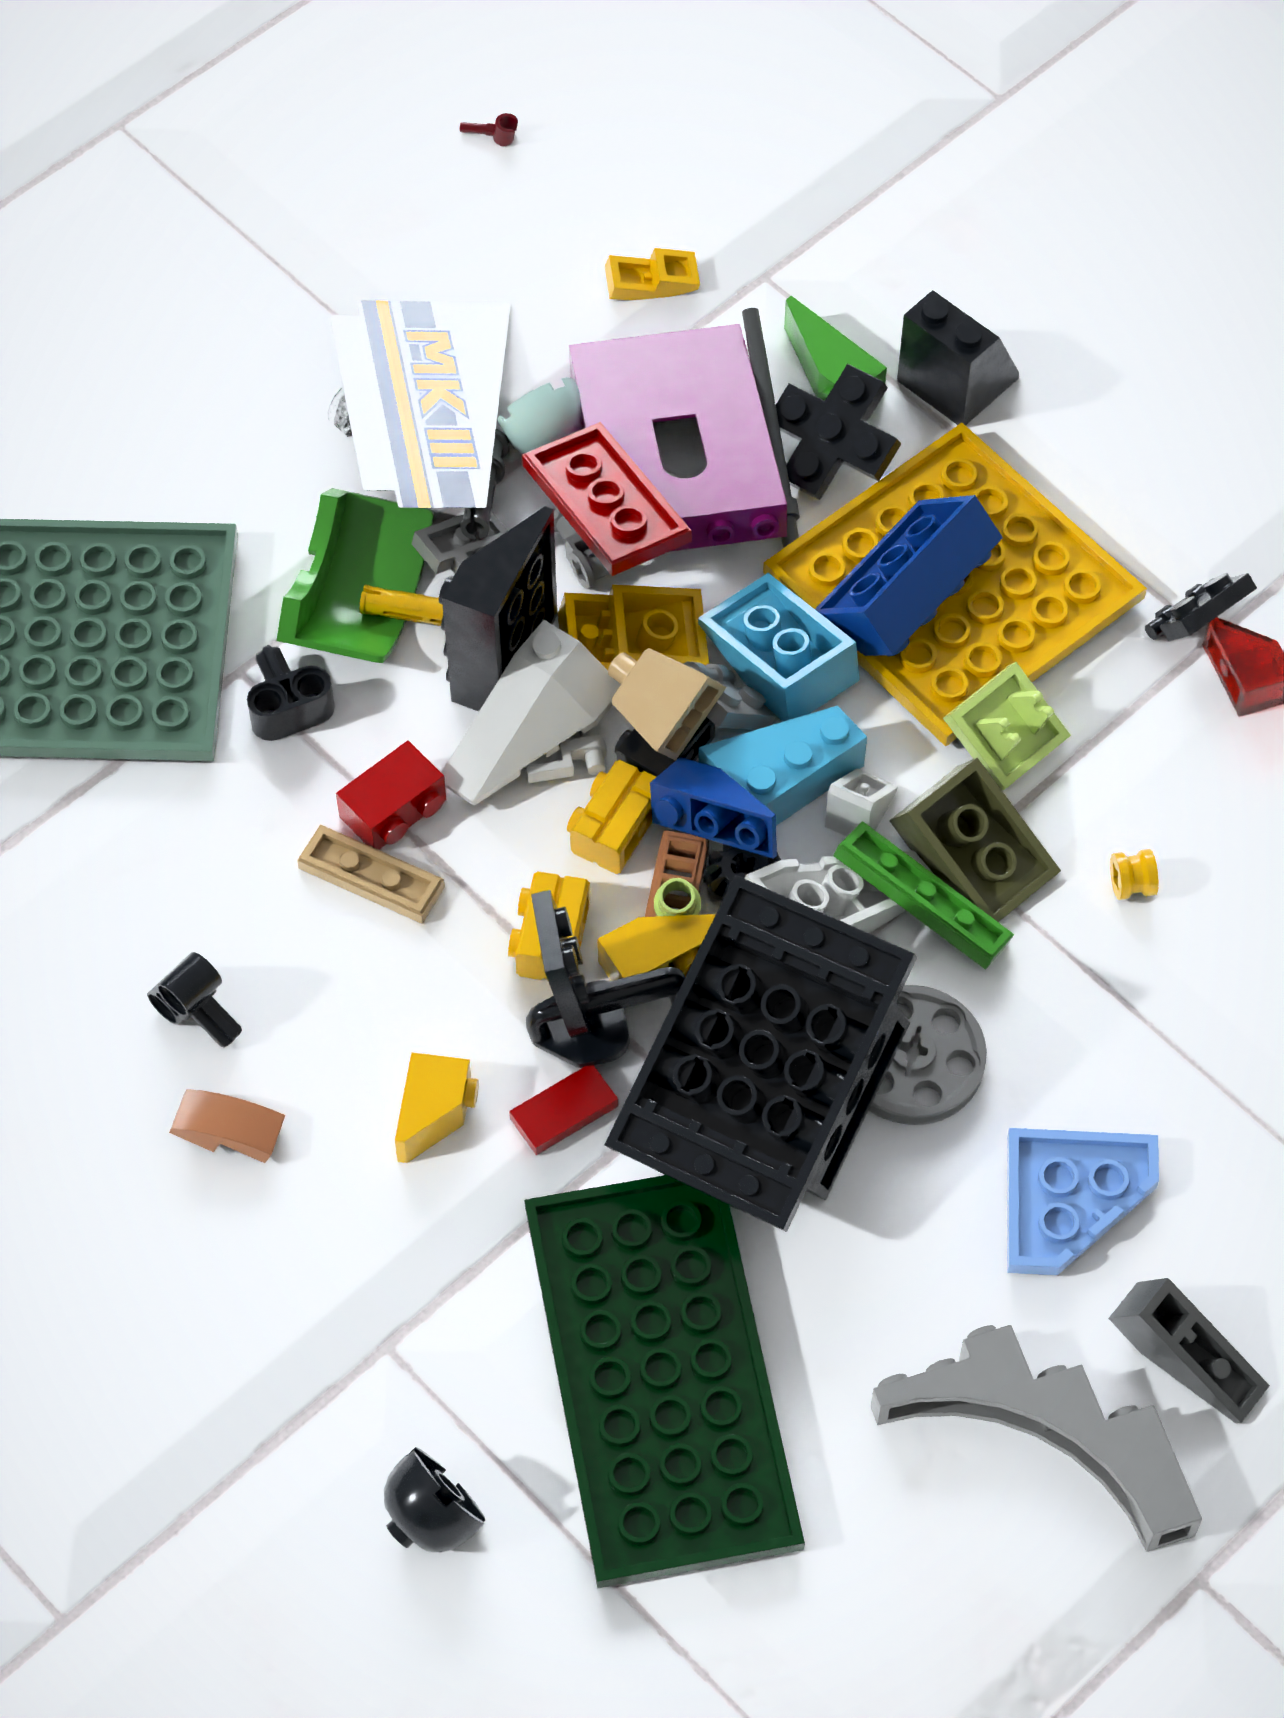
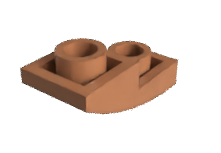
[169,1089,286,1163]

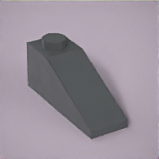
[1108,1278,1270,1424]

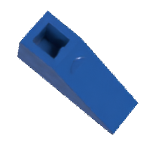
[650,757,777,859]

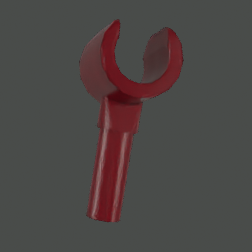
[459,113,518,147]

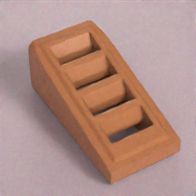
[645,830,709,917]

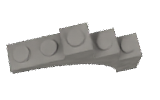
[870,1324,1203,1552]

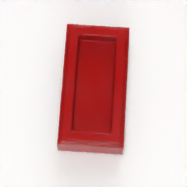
[509,1065,619,1155]

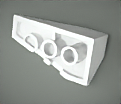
[745,850,933,933]

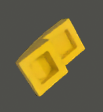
[605,248,700,300]

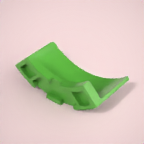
[276,488,434,663]

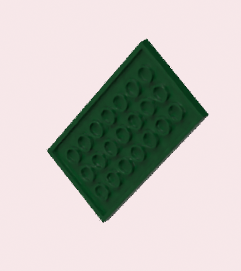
[524,1175,805,1589]

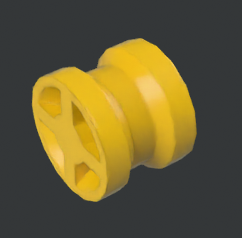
[1110,849,1159,900]

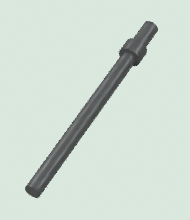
[742,307,800,548]

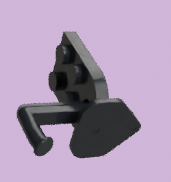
[526,890,685,1068]

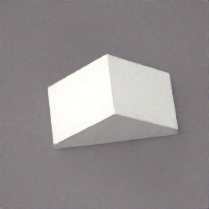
[825,769,898,837]

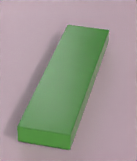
[833,821,1015,970]

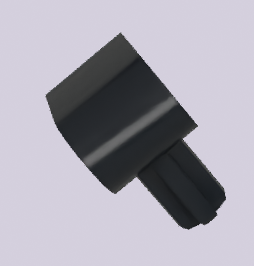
[246,645,335,741]
[147,952,242,1048]

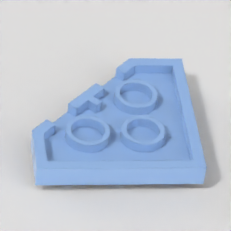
[1007,1128,1159,1275]

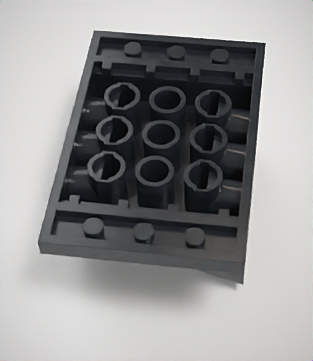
[604,875,917,1232]

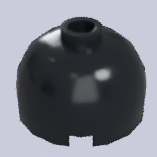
[383,1447,486,1553]

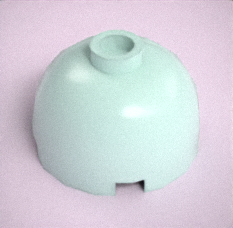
[497,377,583,454]

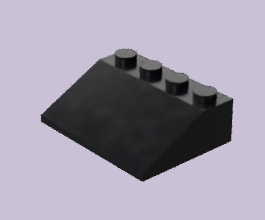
[438,506,558,712]

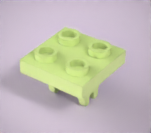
[943,662,1071,791]

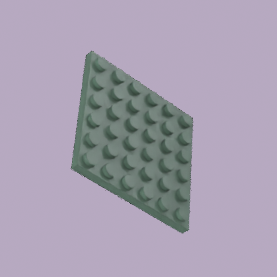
[0,518,238,761]

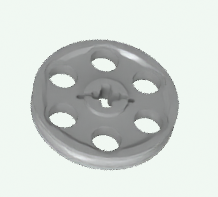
[869,985,987,1125]

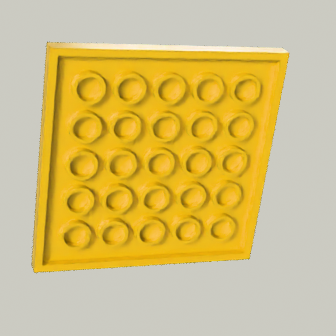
[763,422,1147,747]

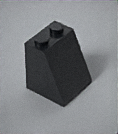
[897,290,1020,425]

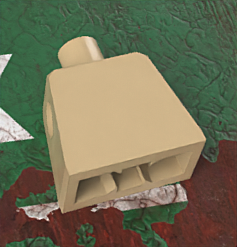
[608,648,727,761]

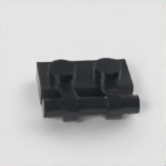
[1145,572,1257,641]

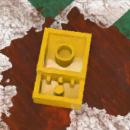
[558,584,709,670]

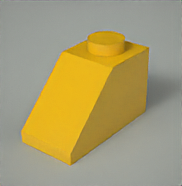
[394,1052,479,1163]

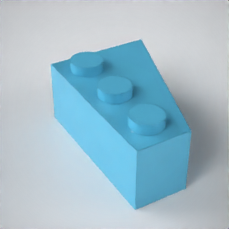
[698,705,867,826]

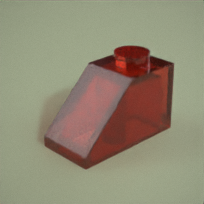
[1202,617,1284,717]

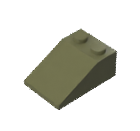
[889,758,1061,922]

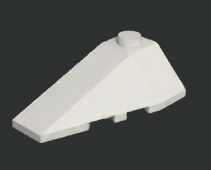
[441,620,621,806]

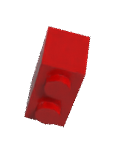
[336,740,447,850]

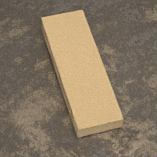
[297,824,445,924]

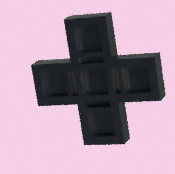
[776,363,901,501]

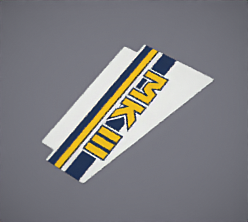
[330,300,511,508]

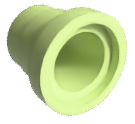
[654,878,701,916]

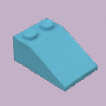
[698,573,860,722]

